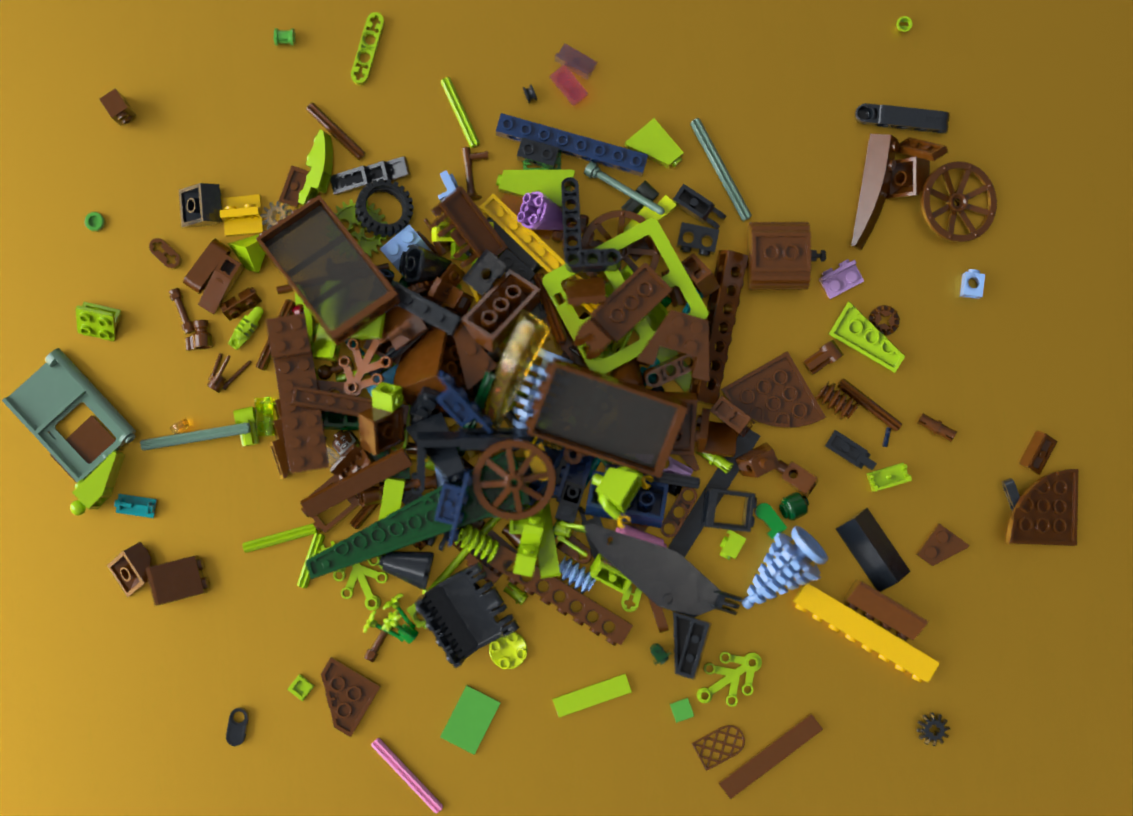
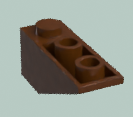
[198,254,245,315]

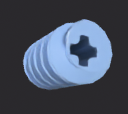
[555,556,596,594]

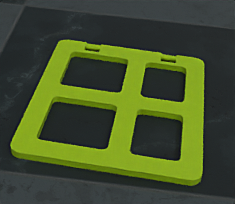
[542,218,708,374]

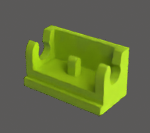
[866,462,912,492]

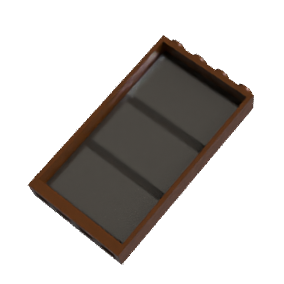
[256,195,400,346]
[525,358,688,478]

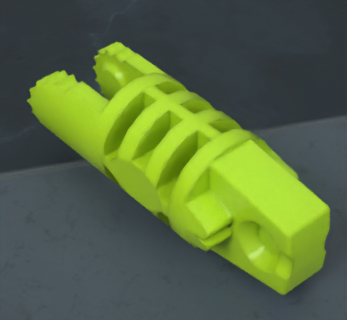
[228,307,263,350]

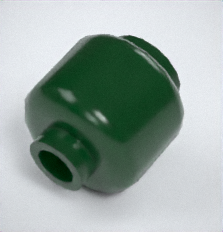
[779,492,809,520]

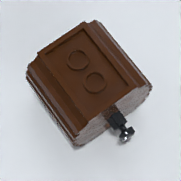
[747,222,826,290]

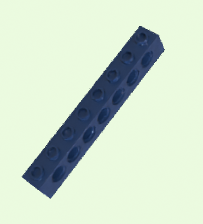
[496,113,648,177]

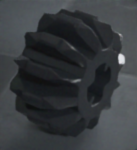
[916,712,950,746]

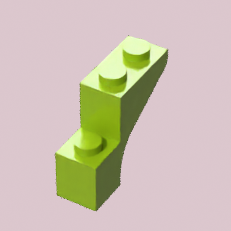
[513,504,548,577]

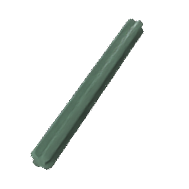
[691,118,752,221]
[140,423,251,450]

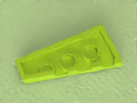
[829,301,905,373]

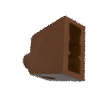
[735,443,780,478]
[774,460,818,498]

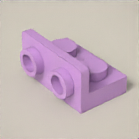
[819,259,864,299]

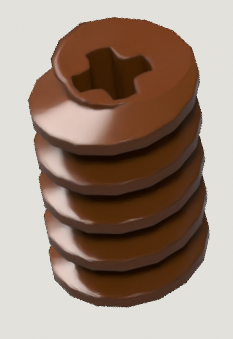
[816,381,860,420]

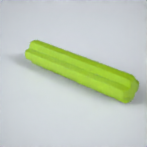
[297,533,325,588]

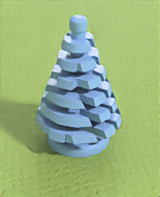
[512,344,573,429]
[741,526,828,609]

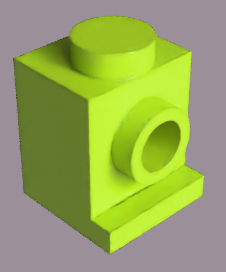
[719,530,746,560]

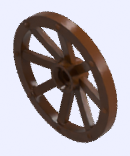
[921,161,997,242]
[581,210,660,284]
[473,439,555,520]

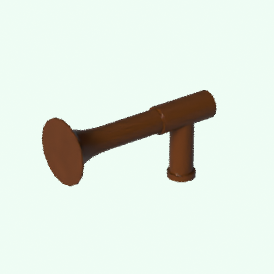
[462,147,488,201]

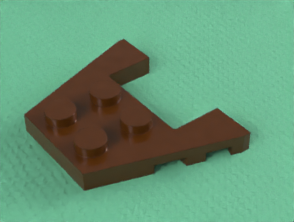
[636,309,710,382]

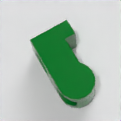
[754,503,787,540]

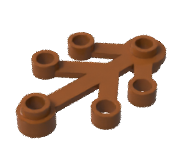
[339,329,393,396]

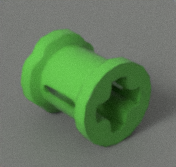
[274,28,295,46]

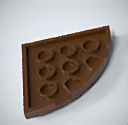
[721,351,826,428]
[1006,469,1079,546]

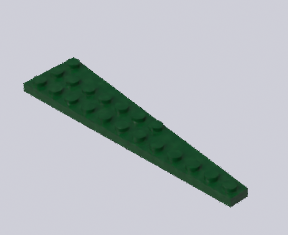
[305,449,531,579]

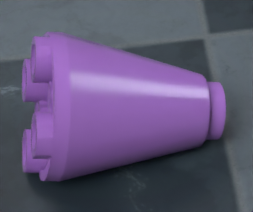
[517,191,571,230]

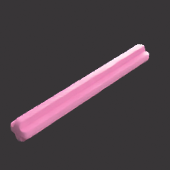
[371,738,443,814]

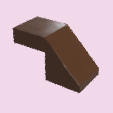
[427,277,475,314]

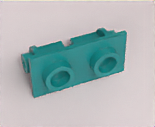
[114,494,157,518]

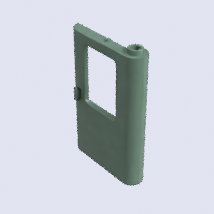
[2,348,136,483]

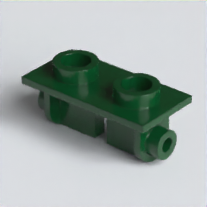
[650,643,671,665]

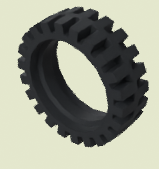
[355,179,414,237]

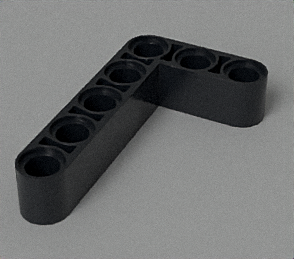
[561,177,621,273]

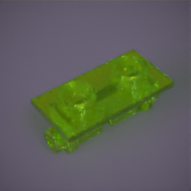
[254,397,275,436]

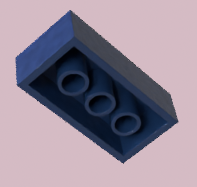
[585,470,669,528]

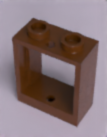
[300,474,360,533]

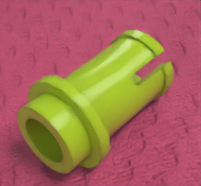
[503,582,528,605]

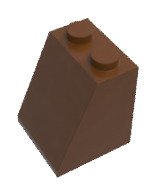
[146,555,209,606]

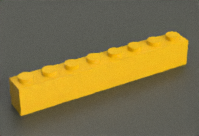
[793,583,940,683]

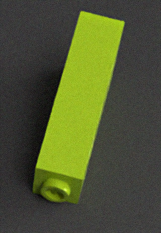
[496,169,575,209]

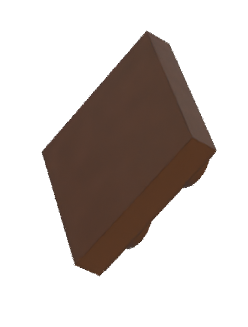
[565,277,606,306]

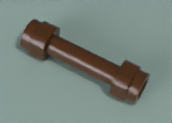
[168,288,196,334]
[364,617,393,663]

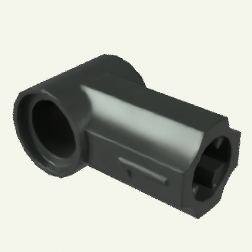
[621,180,660,214]

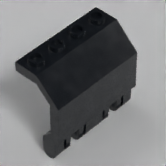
[415,562,520,668]

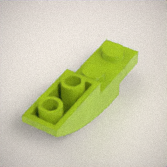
[298,130,333,206]

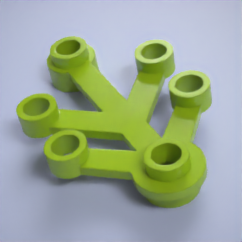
[333,556,388,611]
[697,652,762,707]

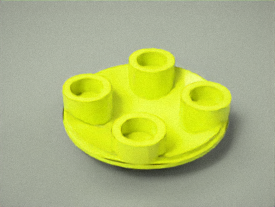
[489,632,527,669]

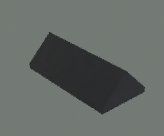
[836,508,911,592]

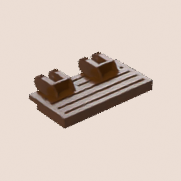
[430,186,507,268]

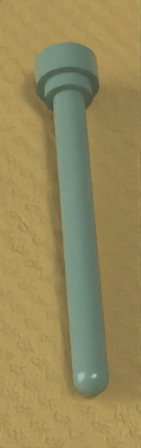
[584,161,665,215]

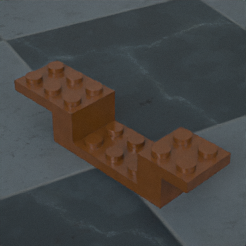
[266,313,330,474]

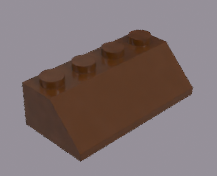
[462,269,541,353]
[844,580,929,641]

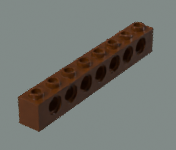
[689,250,748,405]
[489,544,633,646]

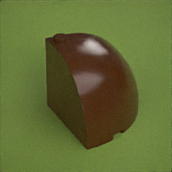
[393,326,489,418]

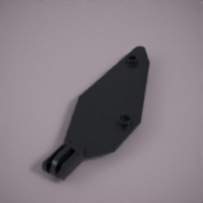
[584,523,742,617]

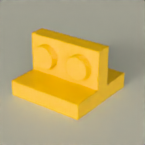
[220,194,264,237]

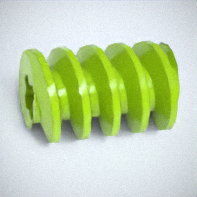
[455,524,499,563]

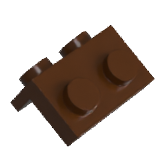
[329,444,375,480]

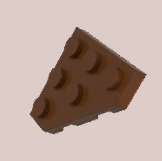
[321,657,381,737]

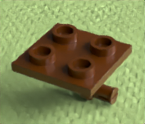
[383,306,428,350]

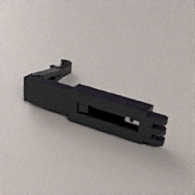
[411,428,533,494]

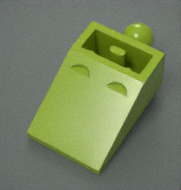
[70,451,125,515]

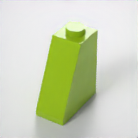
[624,118,684,168]

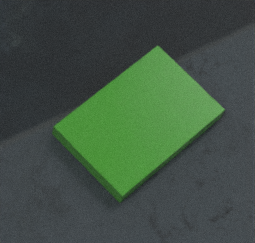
[440,685,501,755]

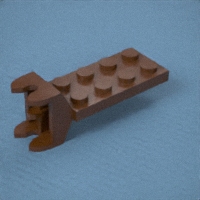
[574,262,673,359]

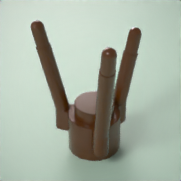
[416,213,451,256]
[207,353,252,393]

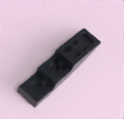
[330,156,411,195]

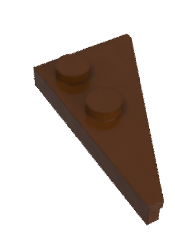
[454,323,498,391]

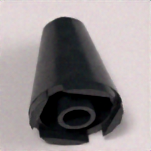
[399,244,452,283]
[379,551,434,590]

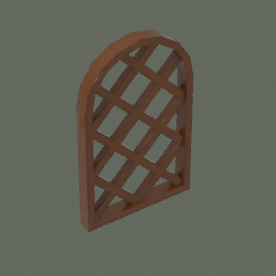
[692,725,745,771]

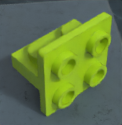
[76,302,121,341]

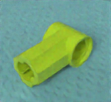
[233,406,259,447]

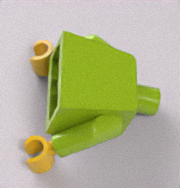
[592,467,653,528]

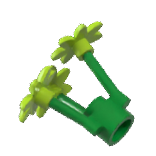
[363,593,418,644]

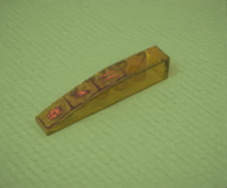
[485,309,550,428]

